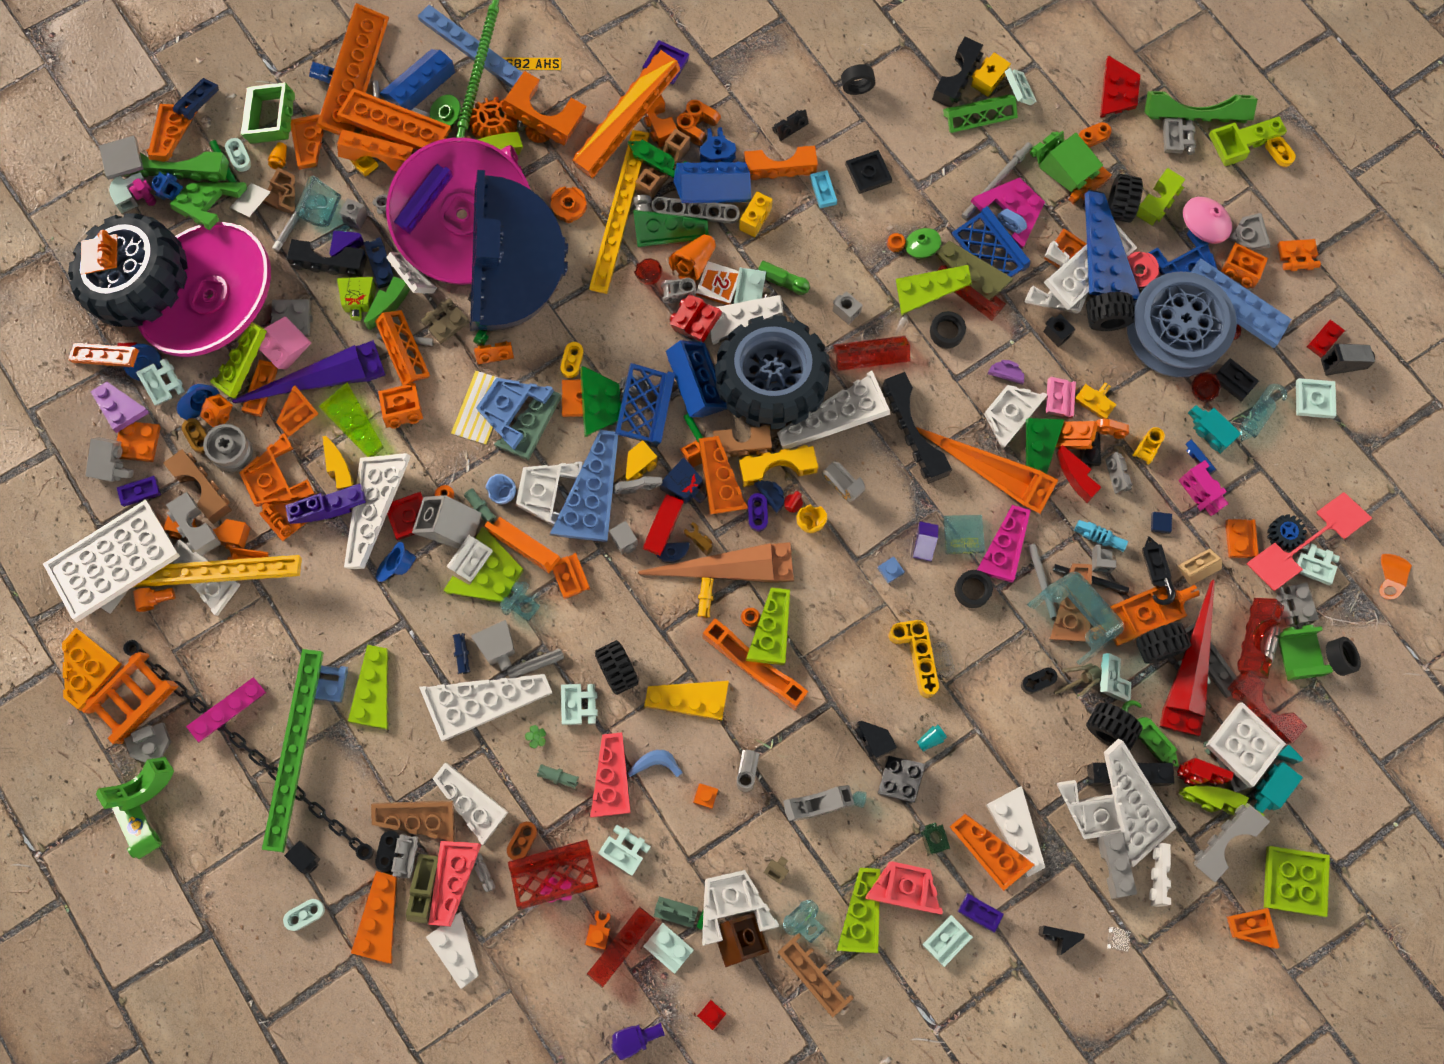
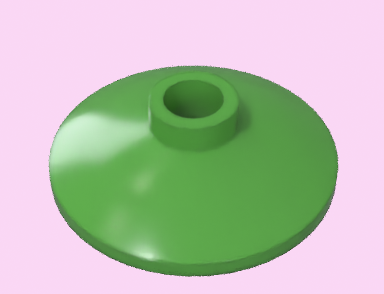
[430,95,461,126]
[905,228,941,258]

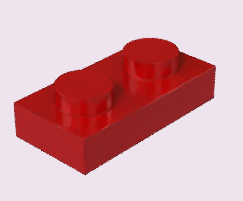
[1307,319,1345,358]

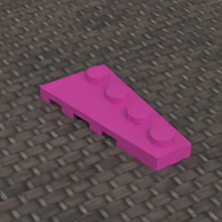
[977,505,1031,583]

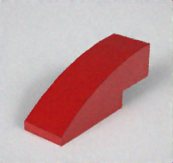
[1056,445,1101,503]
[643,494,684,556]

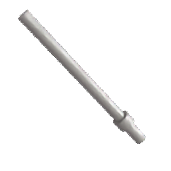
[961,142,1033,220]

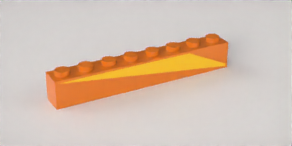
[572,50,681,179]

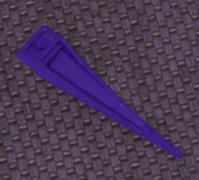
[232,340,386,404]

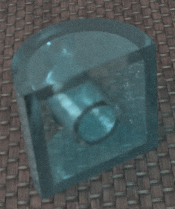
[295,175,342,227]

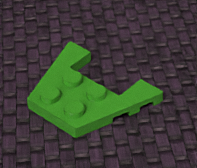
[170,182,247,230]

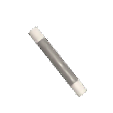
[272,204,305,252]

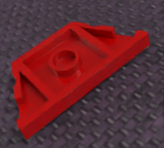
[1100,56,1141,118]

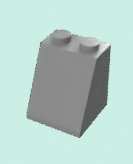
[412,495,482,549]

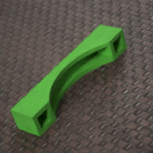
[1144,91,1258,123]
[123,152,229,182]

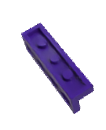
[394,164,453,234]

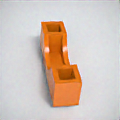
[337,129,413,172]
[744,146,818,180]
[164,516,250,550]

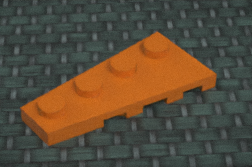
[699,436,748,514]
[950,813,1035,891]

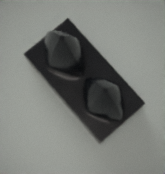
[1080,431,1101,466]

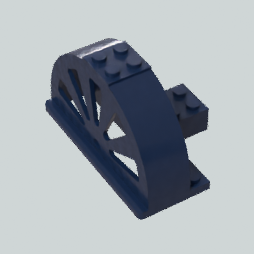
[470,170,568,331]

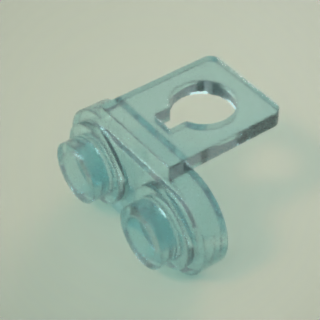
[500,581,540,621]
[783,900,825,943]

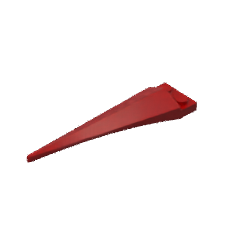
[1159,579,1215,737]

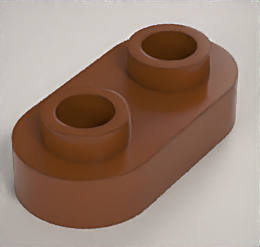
[507,821,538,861]

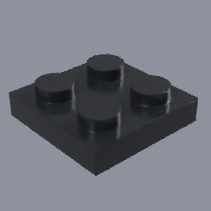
[845,150,892,194]

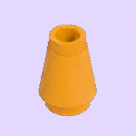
[268,142,287,170]

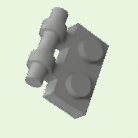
[1163,118,1196,155]
[1276,583,1319,626]

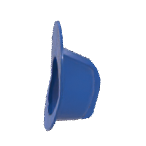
[177,384,220,420]
[376,542,416,582]

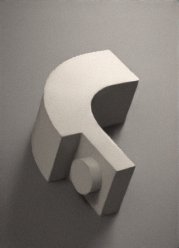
[783,785,855,821]

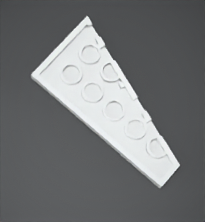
[344,453,411,569]
[419,674,552,742]
[1104,739,1176,867]

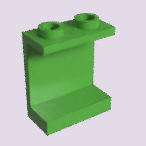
[1277,625,1333,681]

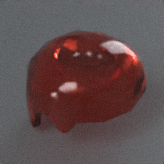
[634,258,663,285]
[1191,372,1221,402]

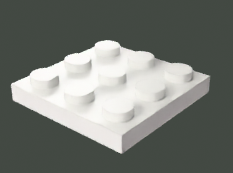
[1206,702,1286,788]

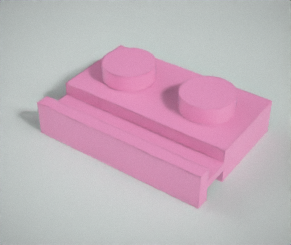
[1046,377,1076,419]

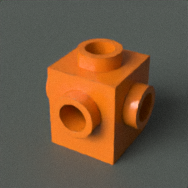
[200,394,233,427]

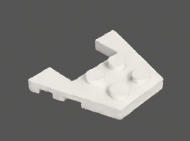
[1024,241,1089,314]
[516,462,583,526]
[1057,780,1121,839]
[702,870,779,946]

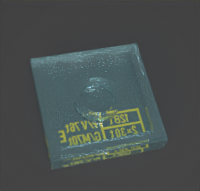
[943,515,985,554]

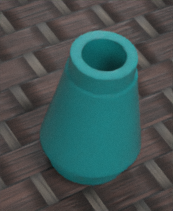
[917,725,947,752]

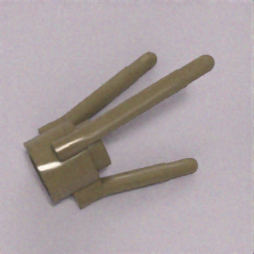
[1054,663,1102,697]

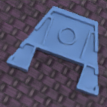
[476,378,554,450]

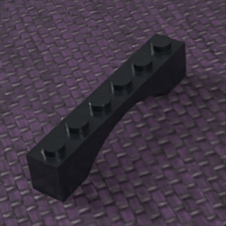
[882,372,952,484]

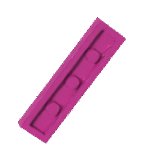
[186,677,266,743]

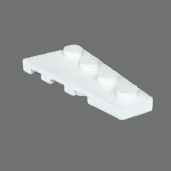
[711,295,783,345]
[173,539,241,616]
[433,763,509,845]

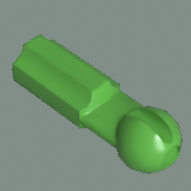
[758,260,810,295]

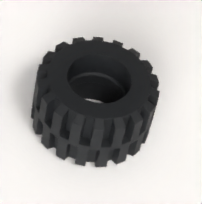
[1108,174,1143,223]
[1086,292,1135,331]
[1135,622,1192,664]
[595,640,638,695]
[1086,703,1143,750]

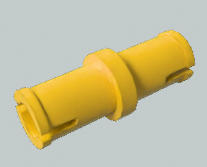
[697,578,714,618]

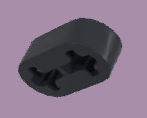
[1021,667,1058,694]

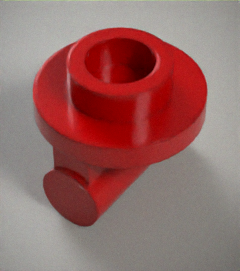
[784,491,803,513]

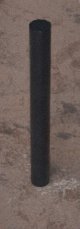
[1053,564,1129,595]

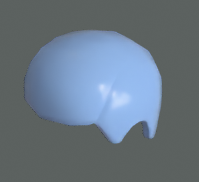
[486,474,516,505]

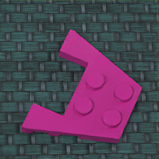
[971,177,1045,249]

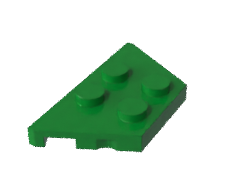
[580,366,621,437]

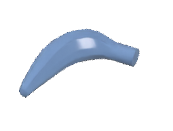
[628,749,683,777]

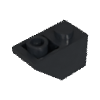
[855,721,897,761]

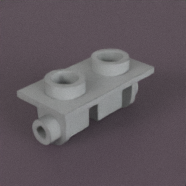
[1105,452,1133,494]
[391,835,418,878]

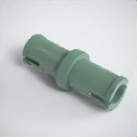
[464,488,496,524]
[537,764,579,789]

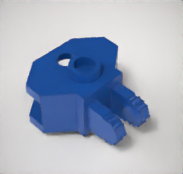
[700,127,736,163]

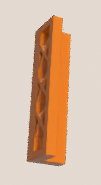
[375,310,430,385]
[484,517,561,573]

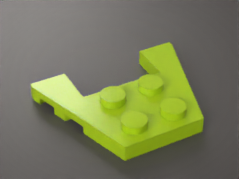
[443,527,524,603]

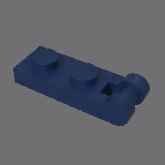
[173,78,219,120]
[363,237,394,289]

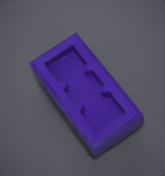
[957,893,1004,933]

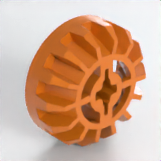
[469,97,518,140]

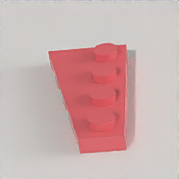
[590,732,631,818]
[428,841,482,927]

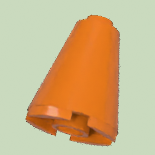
[669,234,716,281]

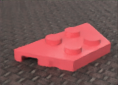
[866,861,943,915]

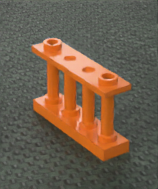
[81,652,179,744]

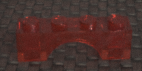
[1237,598,1284,679]
[1227,670,1307,744]

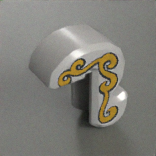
[822,461,865,501]

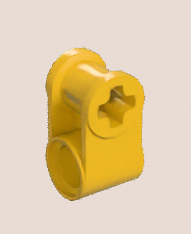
[1132,427,1165,465]

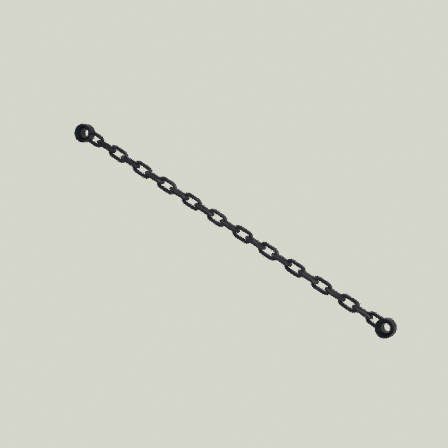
[123,640,374,861]

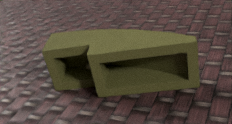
[406,854,438,924]

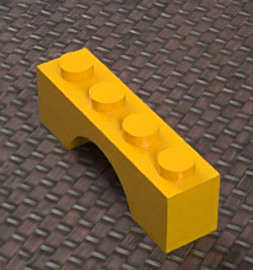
[739,445,818,487]

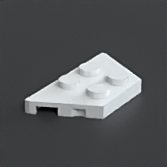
[984,385,1047,449]

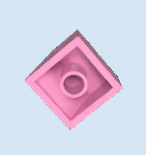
[259,317,311,369]

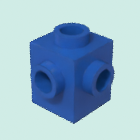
[151,172,183,201]

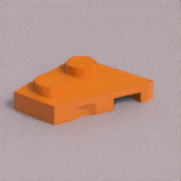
[276,386,319,438]

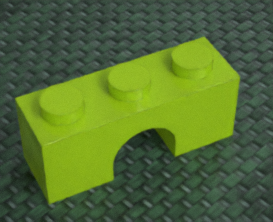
[1136,168,1185,226]

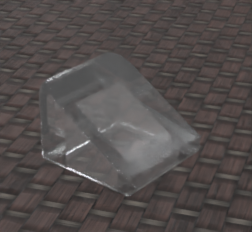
[1107,927,1131,952]

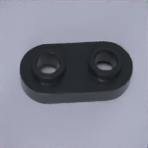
[375,831,400,872]

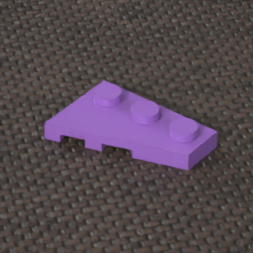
[90,382,149,433]

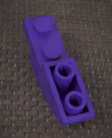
[285,483,366,524]

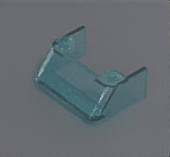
[1027,572,1124,665]

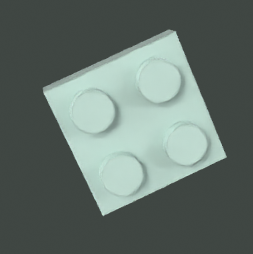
[1296,378,1336,419]

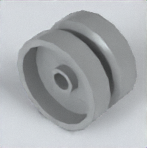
[203,424,253,472]

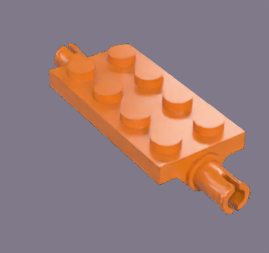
[1090,585,1200,646]

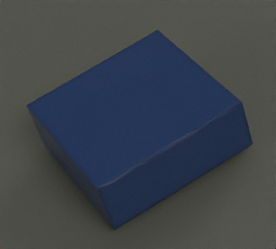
[1151,512,1172,534]

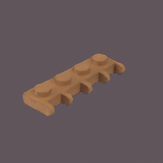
[777,933,854,1018]

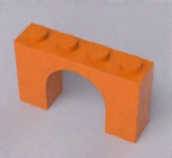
[502,71,587,146]

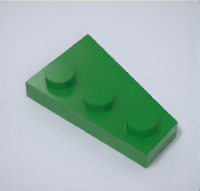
[1026,418,1064,474]

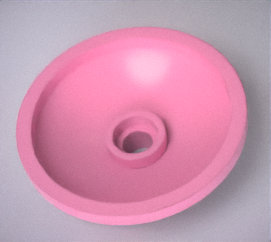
[1183,197,1232,244]

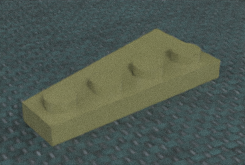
[935,241,1013,304]

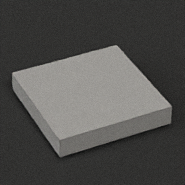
[99,136,144,180]

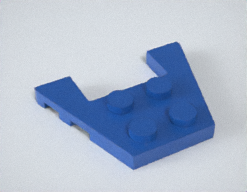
[1148,230,1217,275]

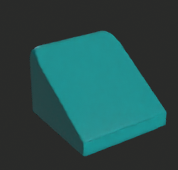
[1275,745,1303,764]

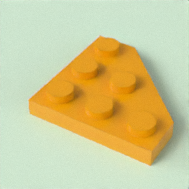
[62,628,122,711]

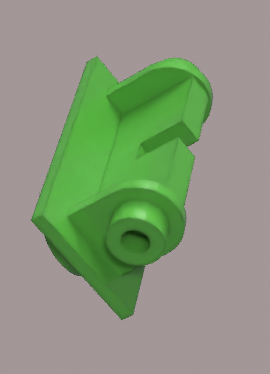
[1030,131,1064,164]

